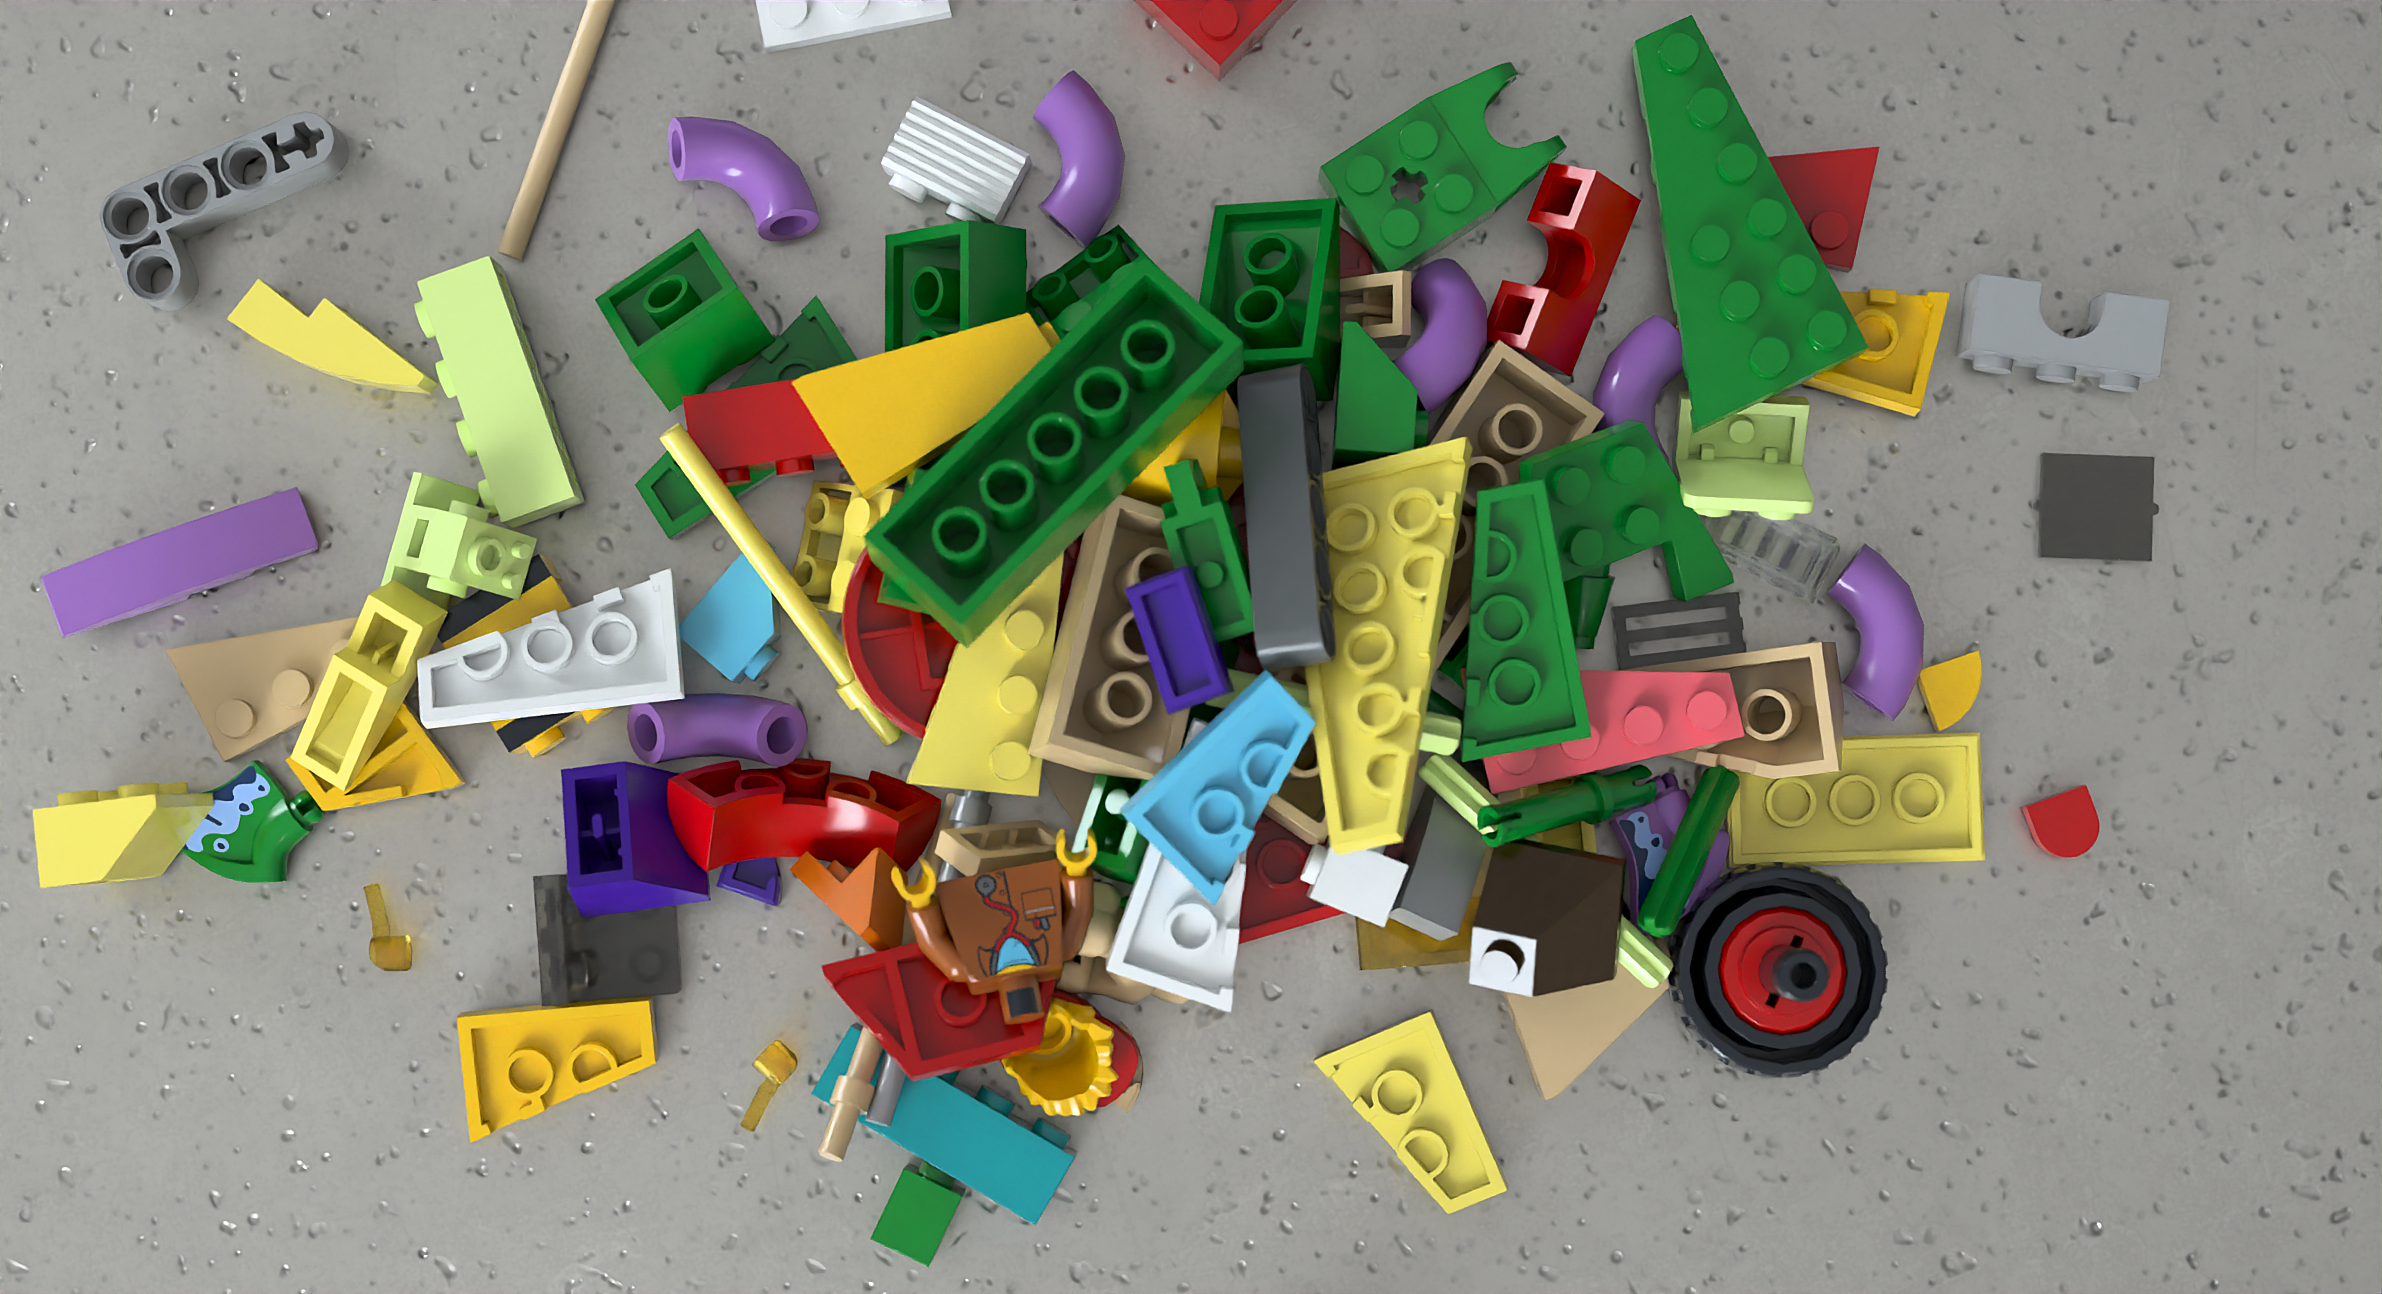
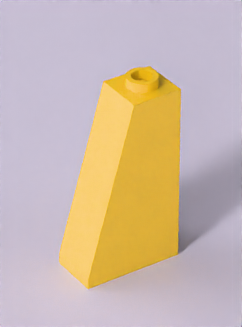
[792,313,1060,500]

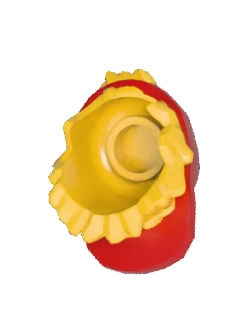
[999,987,1141,1116]

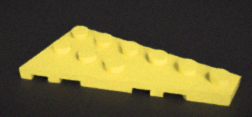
[1305,436,1473,855]

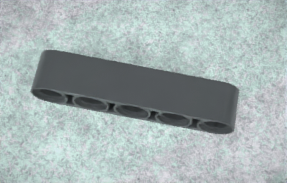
[1237,363,1336,673]

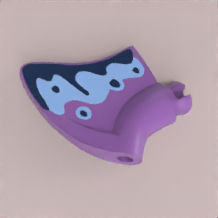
[1609,772,1730,936]

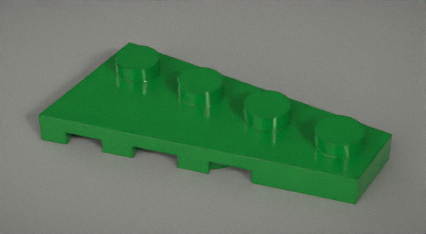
[1461,477,1592,762]

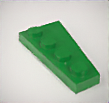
[635,295,858,540]

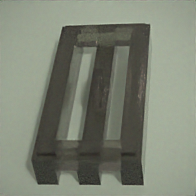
[1610,592,1747,670]

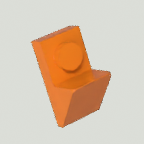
[789,847,909,952]

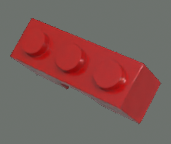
[1487,162,1641,377]

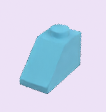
[679,539,781,684]

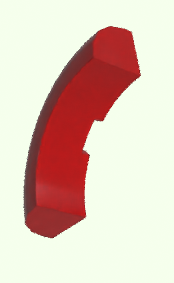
[667,758,942,873]

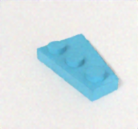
[1120,670,1316,906]

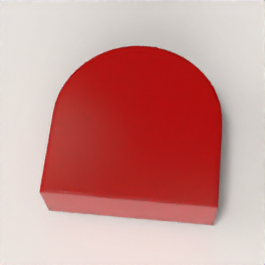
[2021,785,2100,858]

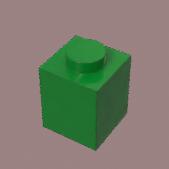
[870,1160,966,1267]

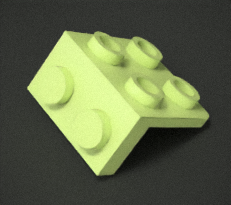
[1672,391,1815,520]

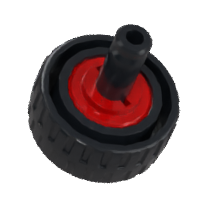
[1668,862,1888,1078]

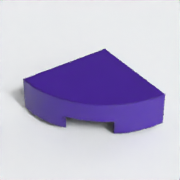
[716,857,782,907]

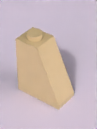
[1502,934,1671,1101]

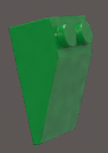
[1199,198,1340,404]

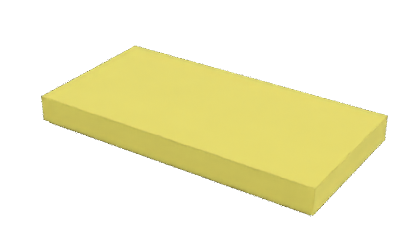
[1725,732,1985,868]

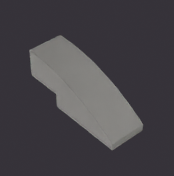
[1388,749,1498,941]

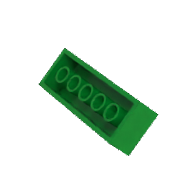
[863,256,1244,648]

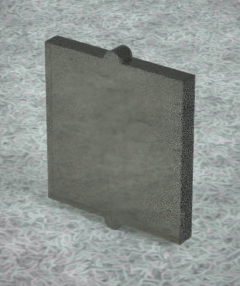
[2033,453,2160,562]

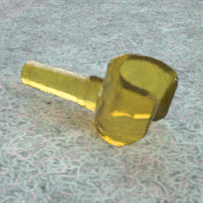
[363,883,412,971]
[740,1040,798,1132]

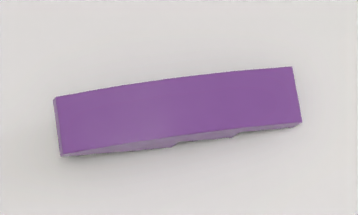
[41,487,319,638]

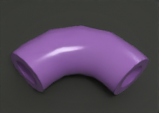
[1033,70,1125,249]
[668,116,819,242]
[1392,258,1487,415]
[1592,315,1683,463]
[1827,543,1924,722]
[627,693,808,767]

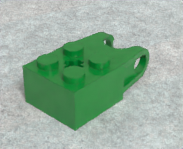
[1318,62,1567,273]

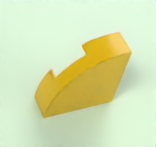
[1917,651,1982,732]

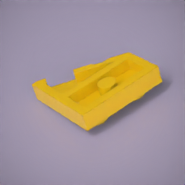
[285,699,466,811]

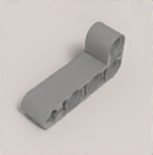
[99,111,349,311]

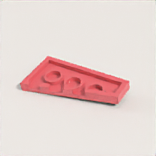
[1460,668,1745,795]

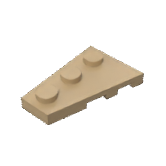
[165,616,359,762]

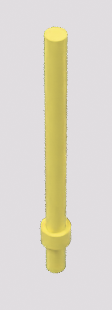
[659,423,905,746]

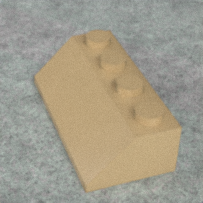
[1028,495,1191,780]

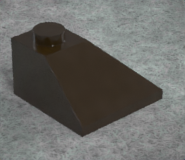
[1469,838,1626,997]

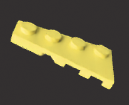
[906,551,1064,797]

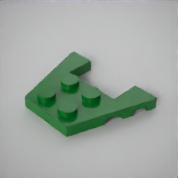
[1519,419,1734,602]

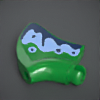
[181,760,325,883]

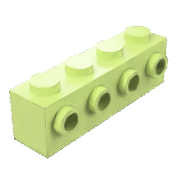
[414,256,585,528]

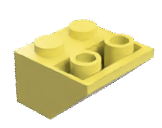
[792,481,904,616]
[33,782,214,888]

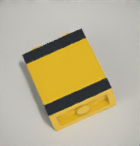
[437,554,618,758]

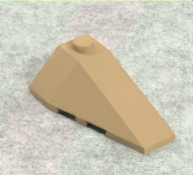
[1615,642,1844,779]

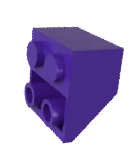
[561,761,711,918]

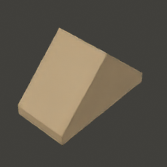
[1340,270,1411,348]

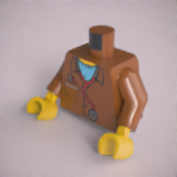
[891,828,1097,1024]

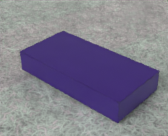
[1125,566,1235,714]

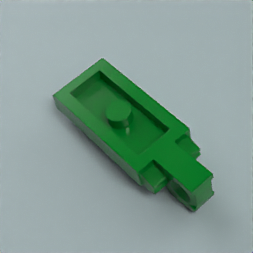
[1160,459,1254,643]

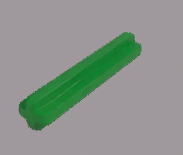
[1637,765,1740,938]

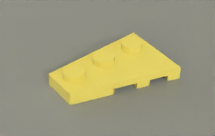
[1313,1009,1509,1215]

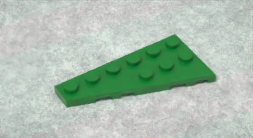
[1632,15,1868,434]

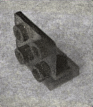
[533,874,683,1007]

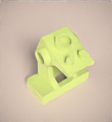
[381,472,537,611]

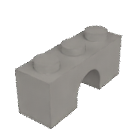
[1956,273,2170,392]

